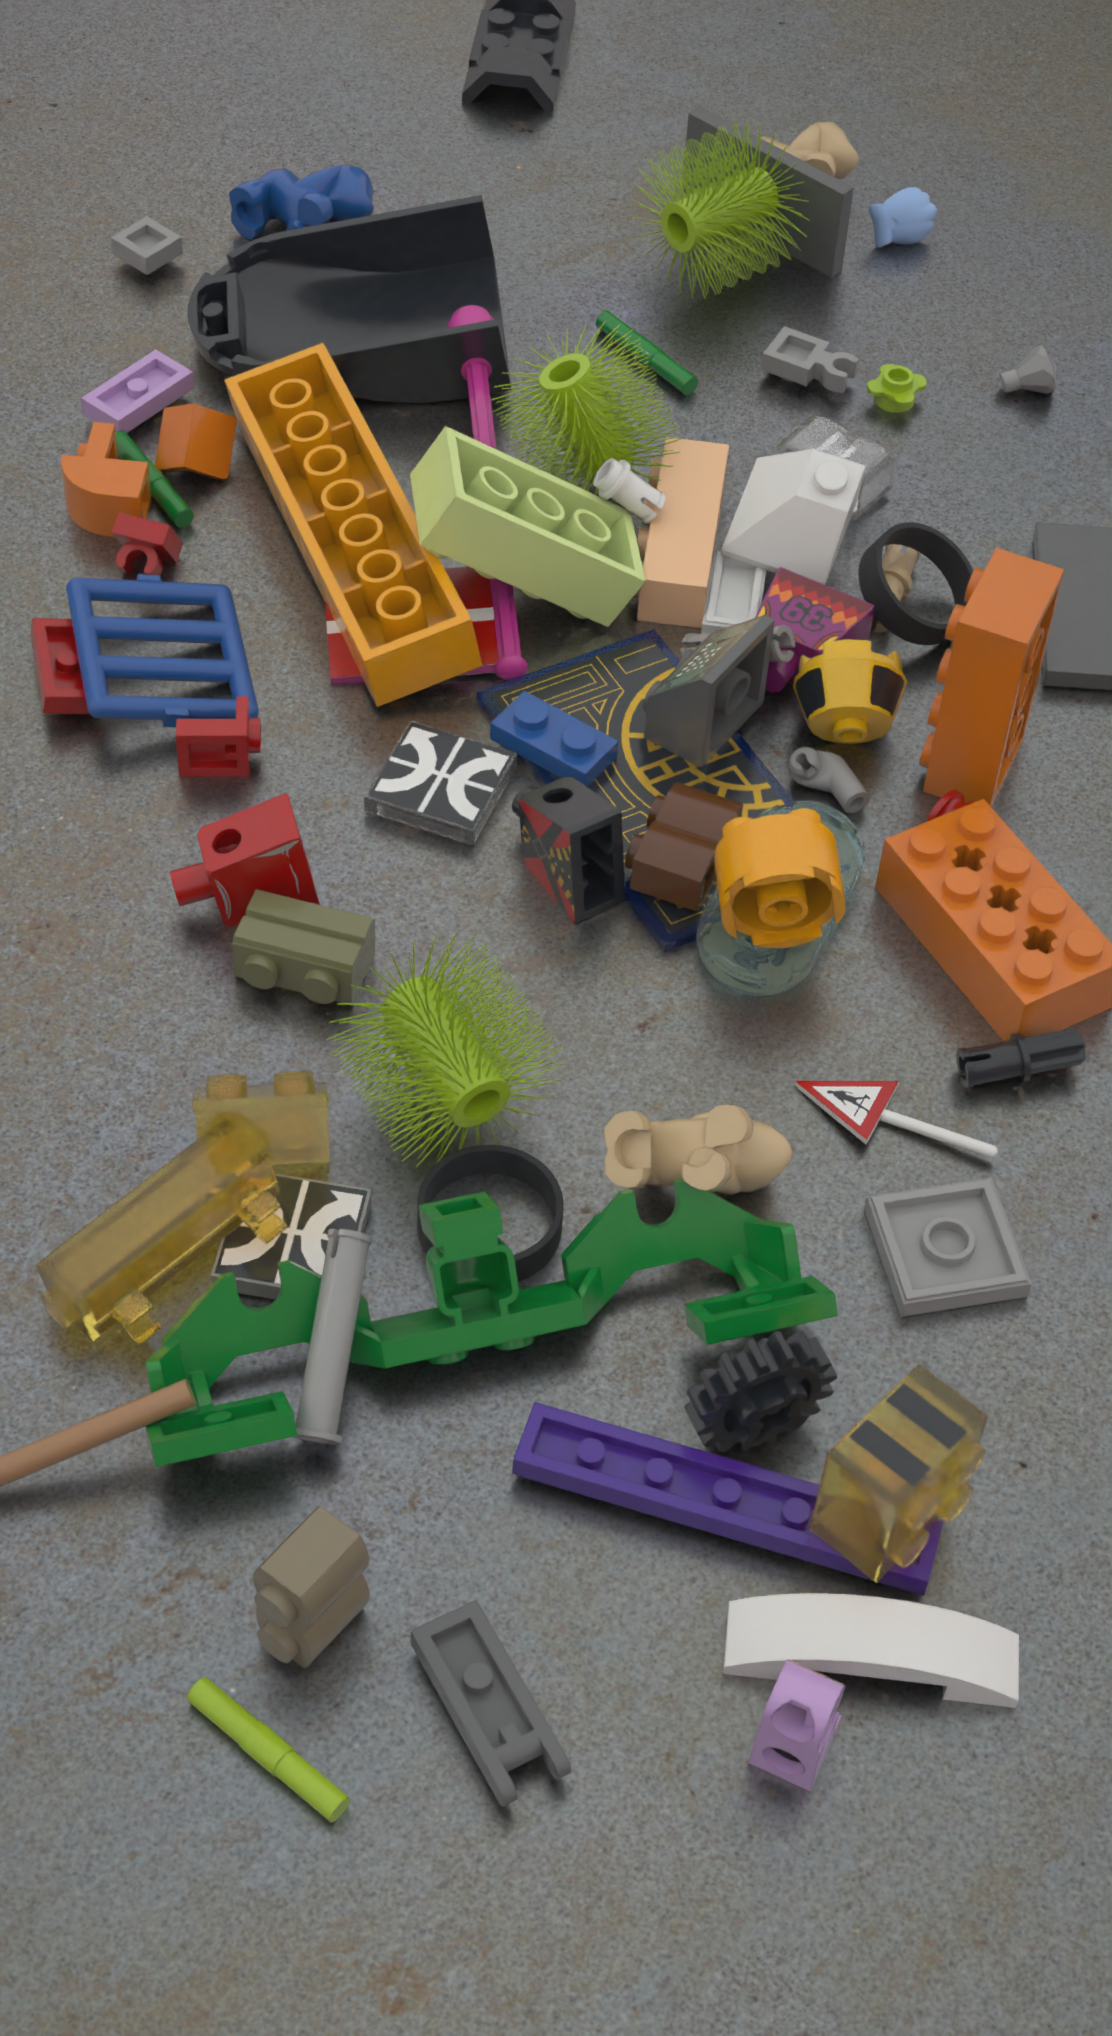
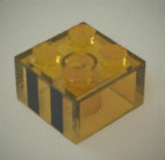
[810,1364,989,1583]

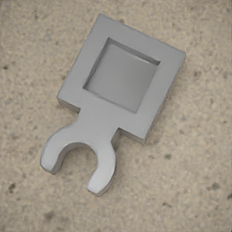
[761,326,859,393]

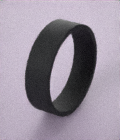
[858,522,973,646]
[417,1144,564,1282]

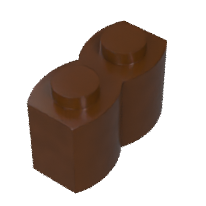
[624,782,743,911]

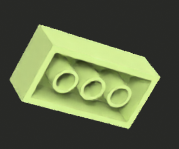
[410,426,646,627]

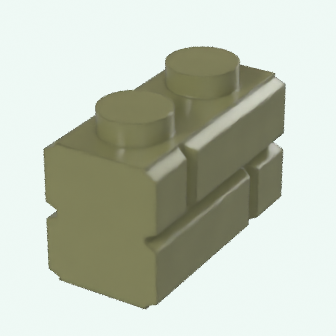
[232,889,375,1006]

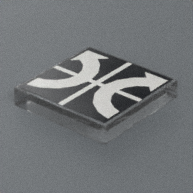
[364,720,518,845]

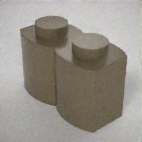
[253,1505,370,1668]

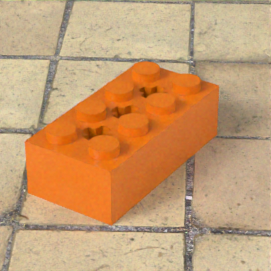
[919,548,1065,807]
[875,799,1112,1041]

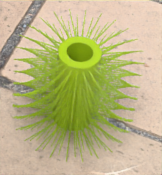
[631,119,809,299]
[491,322,682,501]
[326,932,565,1168]

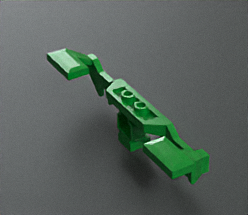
[145,1178,838,1467]

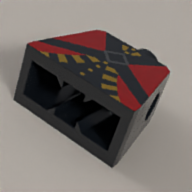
[512,777,625,924]

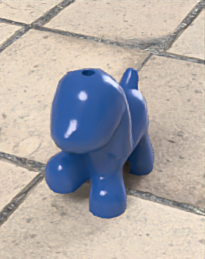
[229,165,374,240]

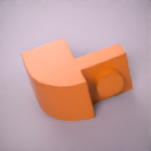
[61,422,152,537]

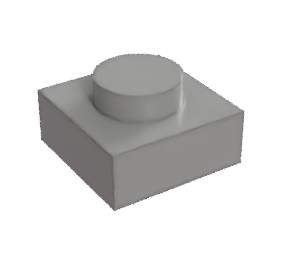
[111,216,183,275]

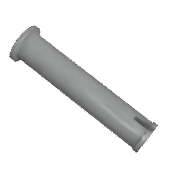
[291,1229,372,1445]

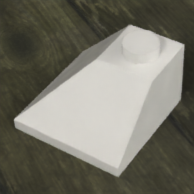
[721,448,866,585]

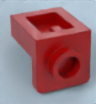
[176,696,261,777]

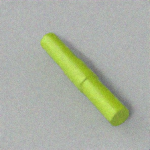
[187,1676,351,1823]

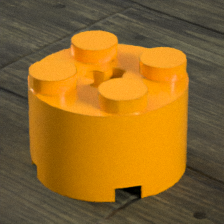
[714,808,846,948]

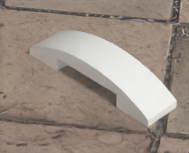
[723,1593,1019,1708]

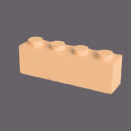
[633,437,729,629]

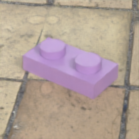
[81,349,194,433]

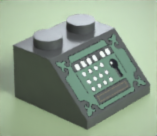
[643,615,775,768]

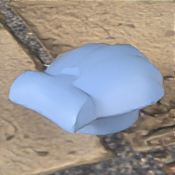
[869,187,937,247]

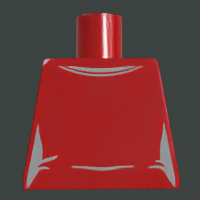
[170,793,320,927]

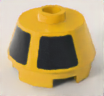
[793,639,908,744]

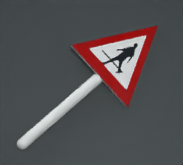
[794,1081,998,1158]

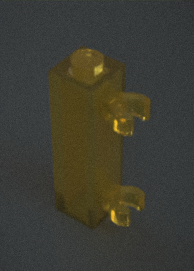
[35,1118,287,1345]

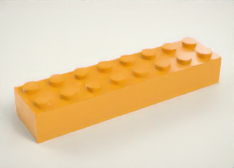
[224,343,482,707]

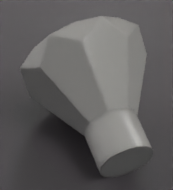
[1000,345,1056,394]

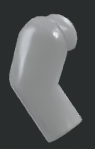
[788,747,870,813]

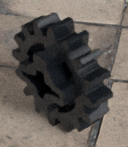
[684,1331,837,1452]

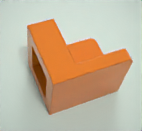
[155,403,237,480]

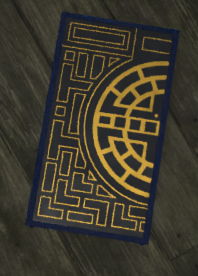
[476,629,851,953]

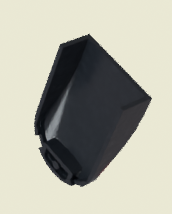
[187,195,512,403]

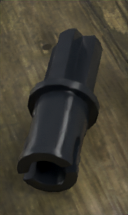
[956,1029,1086,1089]

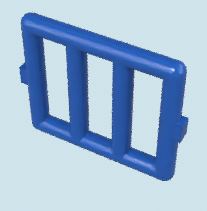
[66,574,259,727]

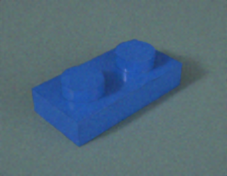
[490,691,619,787]

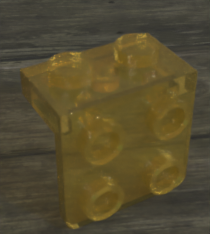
[192,1071,330,1168]

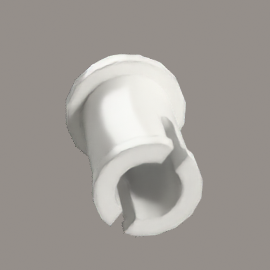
[593,458,666,524]

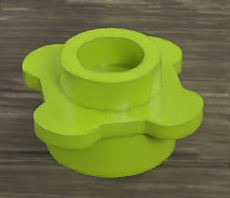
[867,364,927,413]

